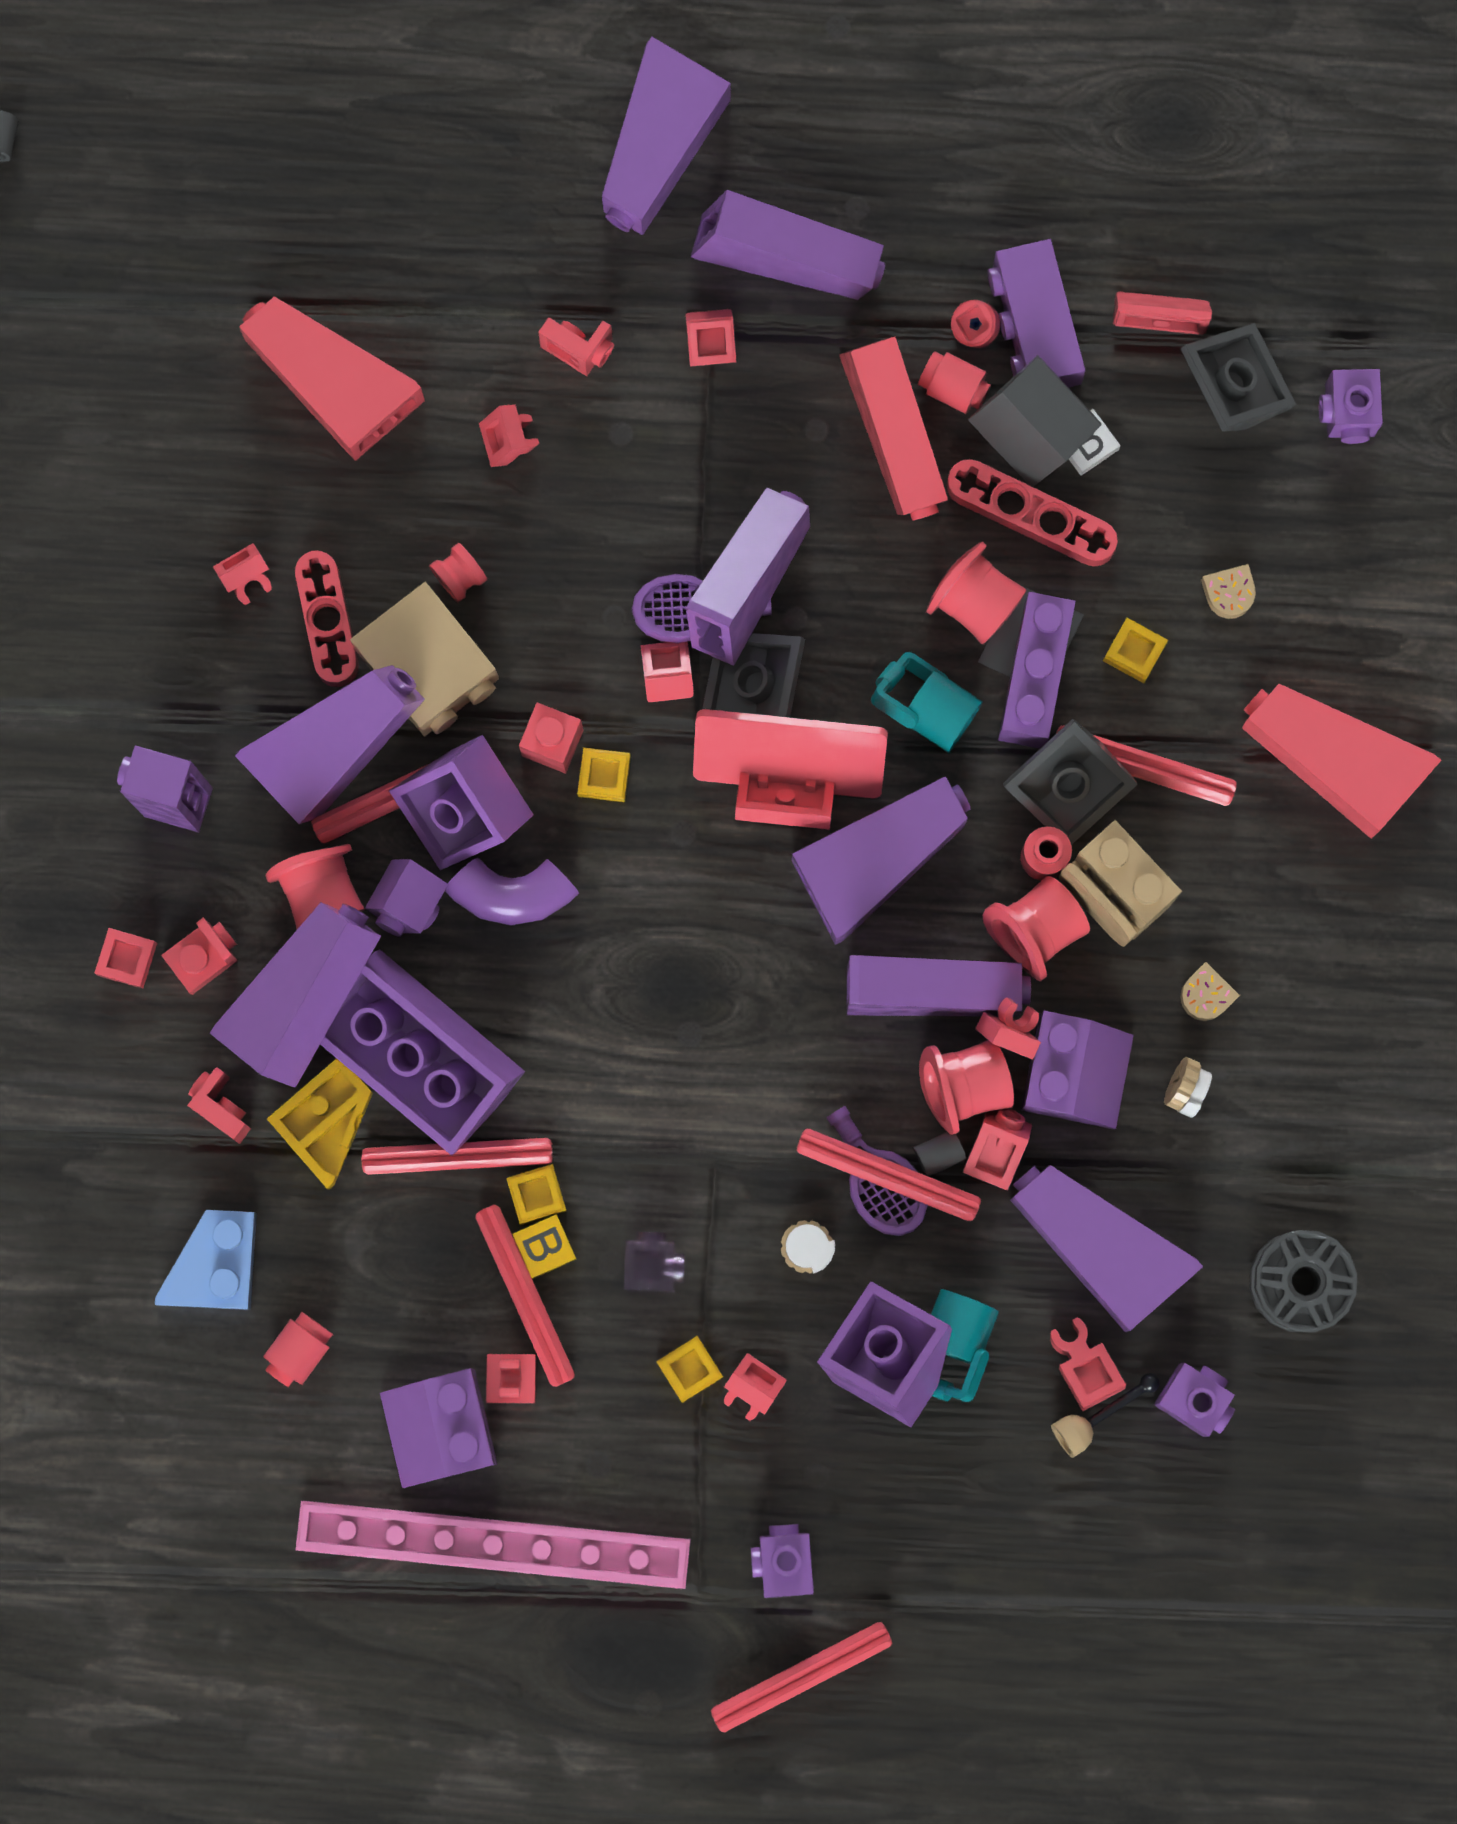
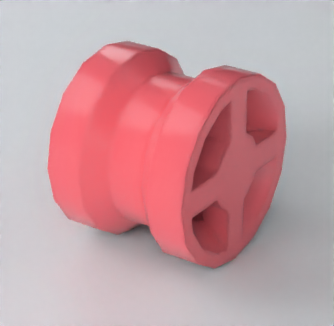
[429,543,488,603]

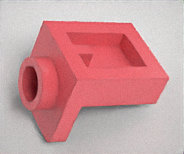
[538,317,615,377]
[161,917,238,995]
[187,1067,251,1144]
[963,1108,1032,1191]

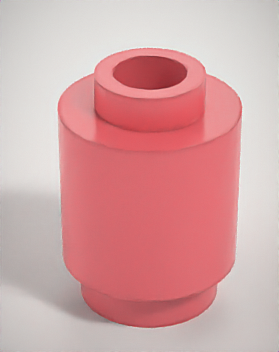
[918,351,991,414]
[1020,826,1072,881]
[263,1312,333,1387]

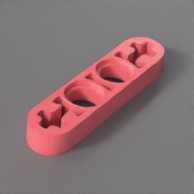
[947,459,1118,567]

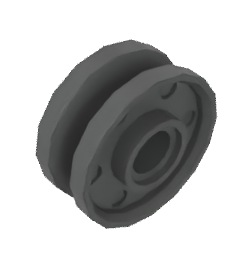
[1249,1230,1357,1332]

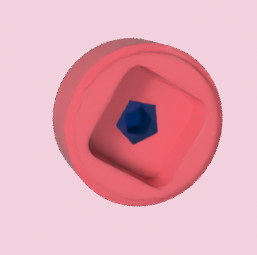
[951,300,1000,348]

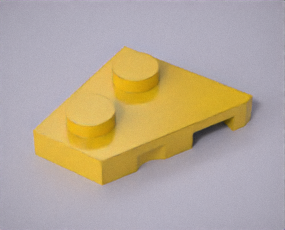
[267,1058,373,1190]

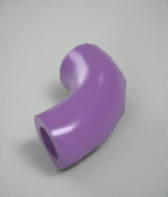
[445,858,579,925]

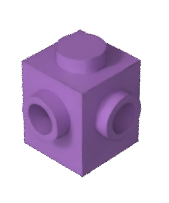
[1319,369,1383,444]
[364,859,448,937]
[1153,1363,1235,1437]
[751,1524,814,1598]

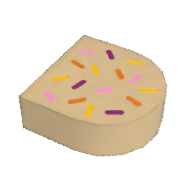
[1201,564,1256,619]
[1180,962,1240,1021]

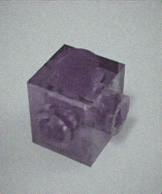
[624,1232,685,1293]

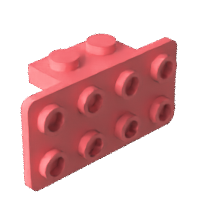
[693,709,888,830]

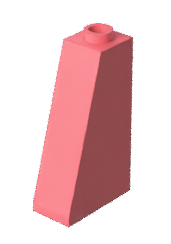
[239,296,425,461]
[839,336,948,521]
[1242,684,1441,839]

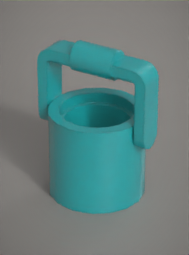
[871,652,983,753]
[931,1289,999,1402]

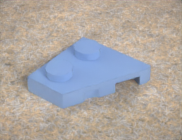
[155,1210,257,1310]

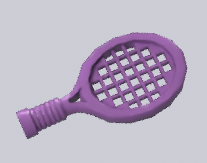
[632,574,771,643]
[826,1106,928,1236]

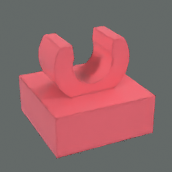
[479,404,539,467]
[213,543,272,605]
[975,997,1041,1060]
[724,1353,787,1421]
[486,1354,537,1404]

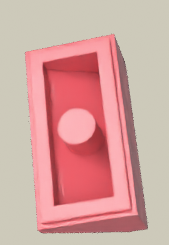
[1113,292,1212,335]

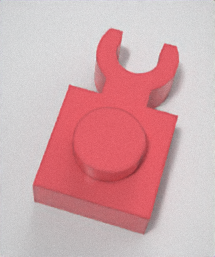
[1050,1317,1126,1412]

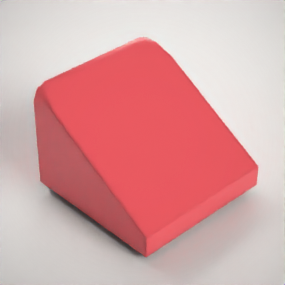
[685,309,736,366]
[641,641,694,702]

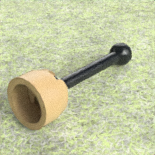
[1051,1373,1160,1458]

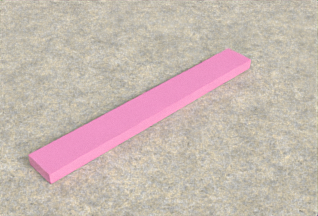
[296,1501,690,1589]

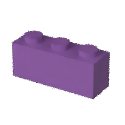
[988,239,1085,387]
[998,592,1076,749]
[117,745,213,833]

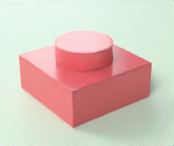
[94,928,157,989]

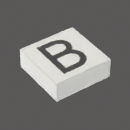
[1069,409,1121,476]

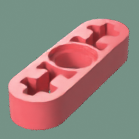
[295,551,359,687]

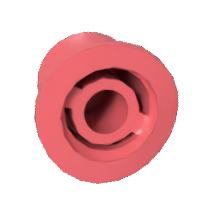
[926,542,1027,645]
[265,844,365,930]
[983,876,1090,981]
[919,1040,1014,1135]

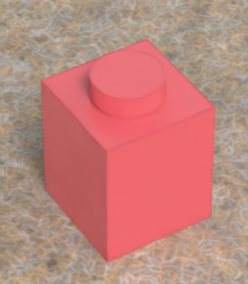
[519,703,584,774]

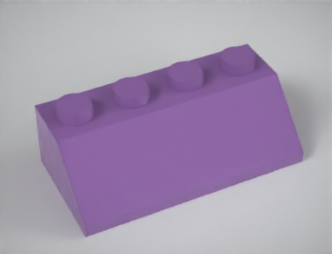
[320,949,525,1155]

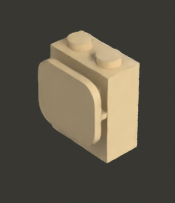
[350,581,499,737]
[1059,820,1182,947]

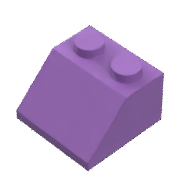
[389,735,534,870]
[1021,1010,1134,1130]
[817,1281,952,1427]
[380,1368,497,1488]

